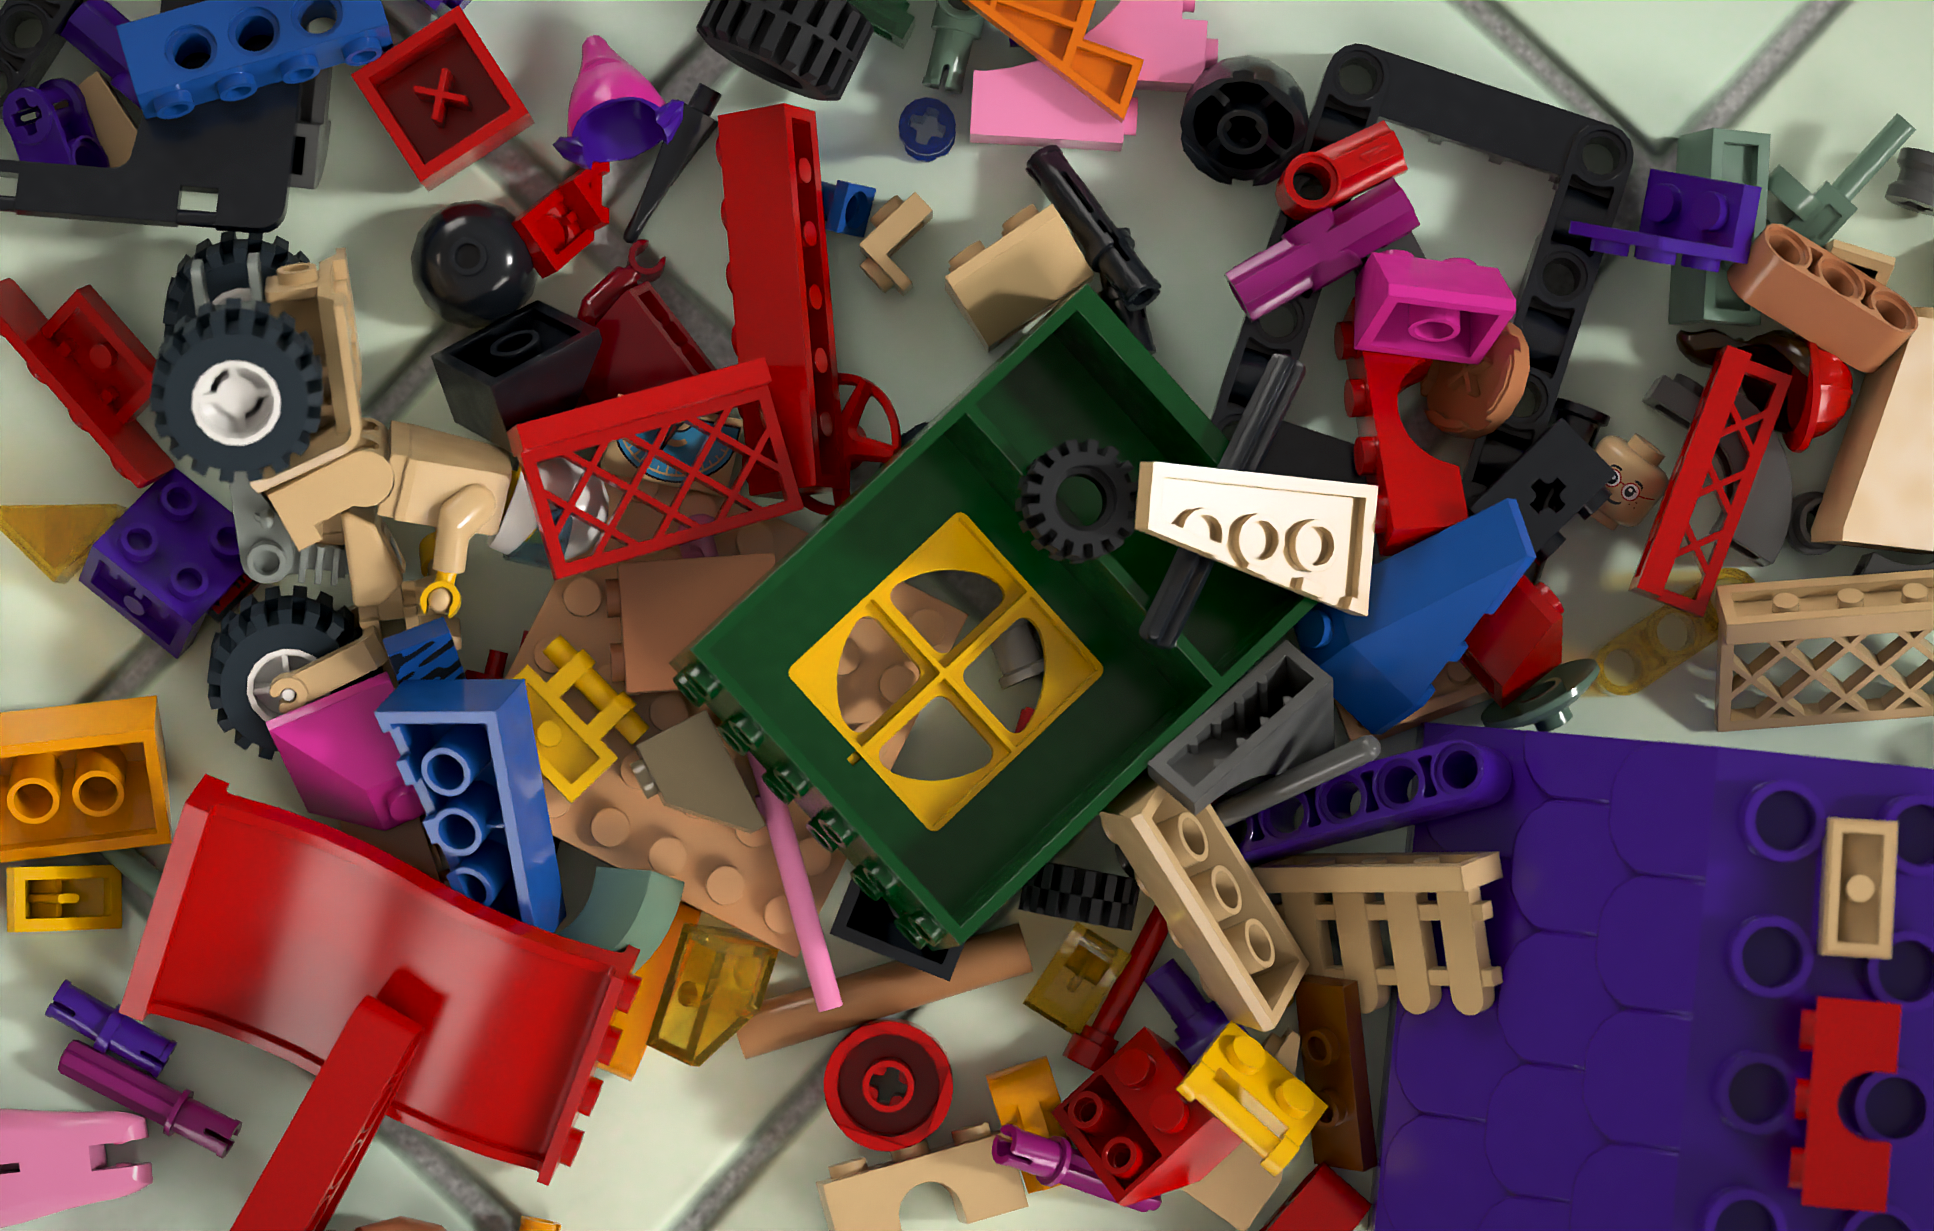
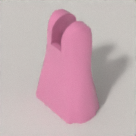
[0,1109,153,1228]

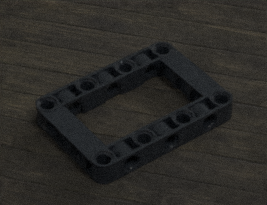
[1210,43,1634,507]

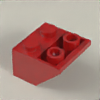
[1458,574,1564,709]
[1051,1026,1243,1207]

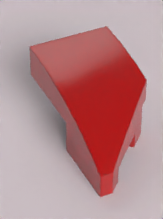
[511,162,610,279]

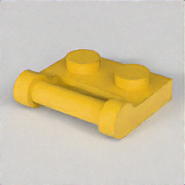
[1176,1020,1328,1177]

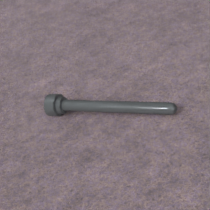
[1115,735,1381,878]

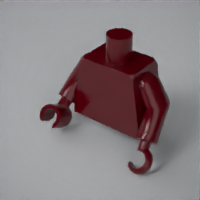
[575,239,734,415]

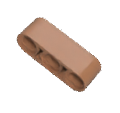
[1727,223,1919,373]

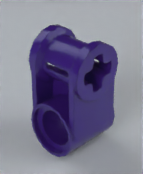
[2,78,110,168]

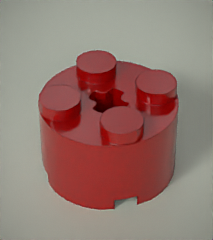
[823,1018,953,1151]

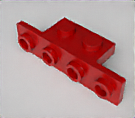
[0,278,175,489]

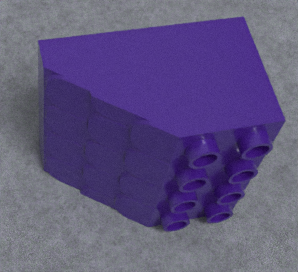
[1367,722,1934,1231]

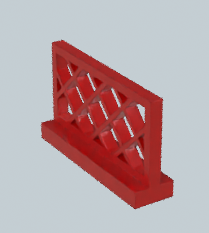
[506,356,804,581]

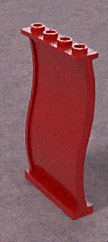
[119,774,643,1186]

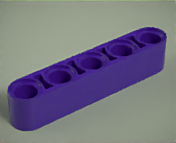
[1226,740,1512,863]

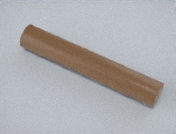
[731,922,1033,1059]

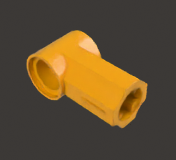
[985,1056,1072,1194]

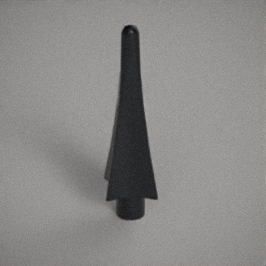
[623,83,722,244]

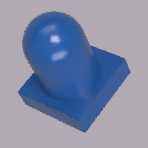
[821,180,876,238]

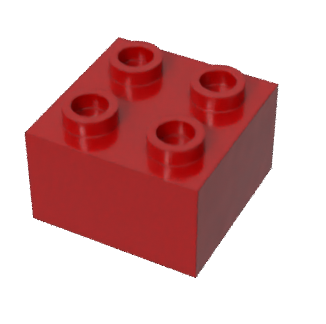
[351,5,535,192]

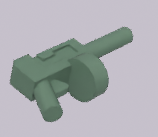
[1766,113,1916,248]

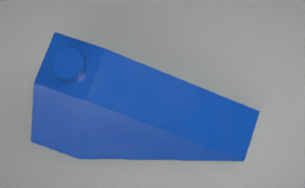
[1293,498,1536,735]

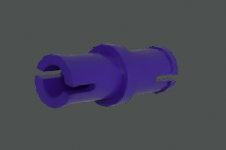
[45,979,178,1079]

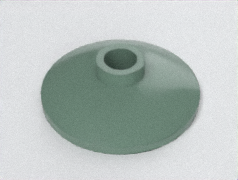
[1481,658,1600,732]

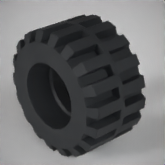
[696,0,874,101]

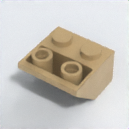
[945,204,1094,352]

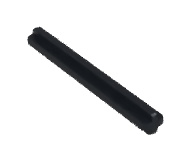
[1139,353,1306,650]

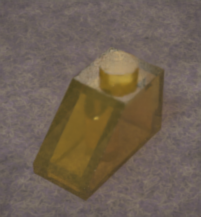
[646,923,779,1067]

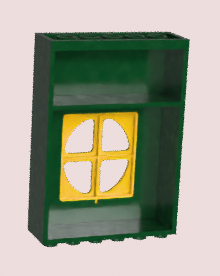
[669,283,1318,951]

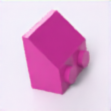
[1354,249,1516,365]

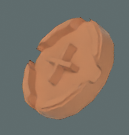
[1420,321,1530,439]

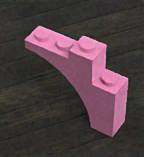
[970,0,1218,152]

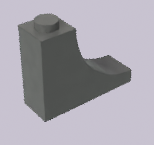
[1147,640,1335,816]

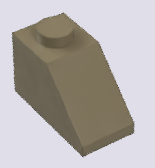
[630,710,766,834]

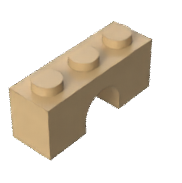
[816,1122,1029,1231]

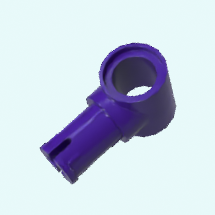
[1144,958,1251,1066]

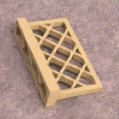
[1714,569,1934,732]

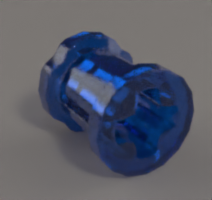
[898,97,956,163]

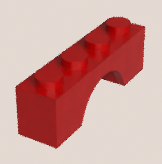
[1334,297,1468,557]

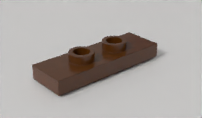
[1295,974,1378,1172]

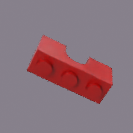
[1788,996,1902,1213]

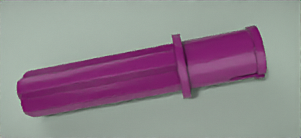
[58,1040,242,1159]
[992,1124,1162,1212]

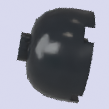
[1180,55,1309,186]
[411,200,538,329]

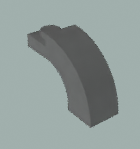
[1642,373,1792,567]

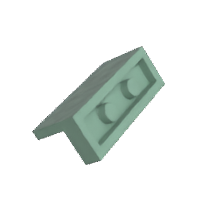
[1668,128,1771,327]

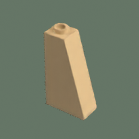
[1811,307,1934,555]

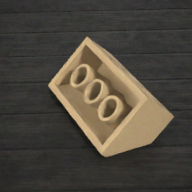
[1098,767,1310,1032]

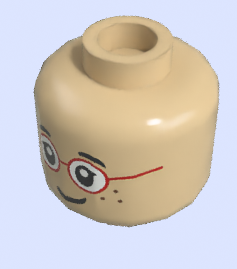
[1591,433,1669,530]

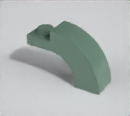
[556,866,685,974]

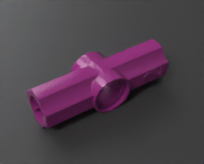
[1224,177,1420,323]

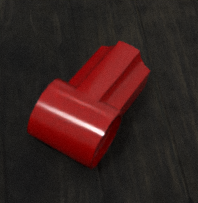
[1275,120,1408,221]

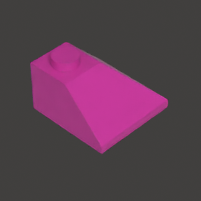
[266,671,426,831]

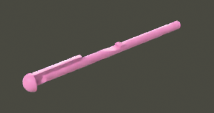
[677,514,843,1012]

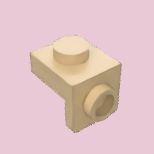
[859,192,933,297]

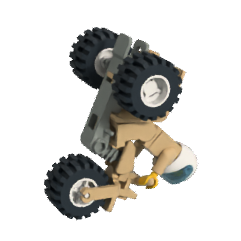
[150,231,609,761]

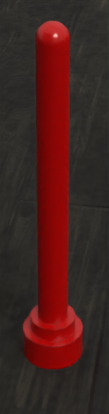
[1062,794,1229,1072]

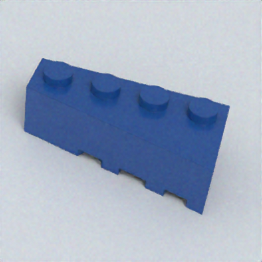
[374,679,567,933]

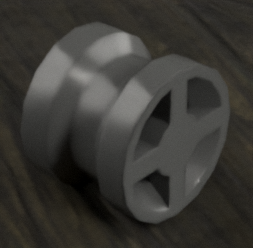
[1885,147,1934,216]

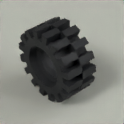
[1015,439,1139,564]
[1018,862,1140,931]

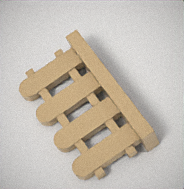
[1253,852,1503,1016]

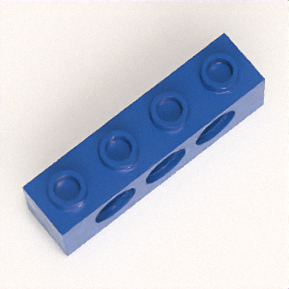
[116,0,394,119]

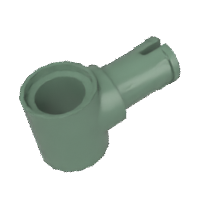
[922,0,986,94]

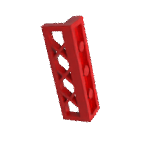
[1628,345,1793,618]

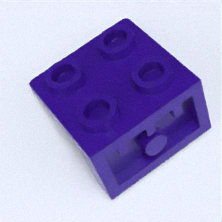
[1568,168,1762,273]
[78,467,245,659]

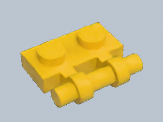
[513,634,651,804]

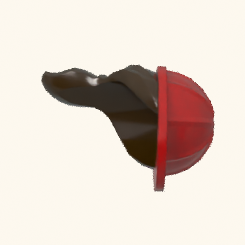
[1676,328,1853,453]

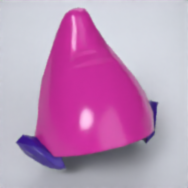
[552,35,684,170]

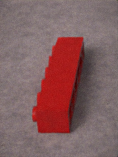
[715,103,848,499]

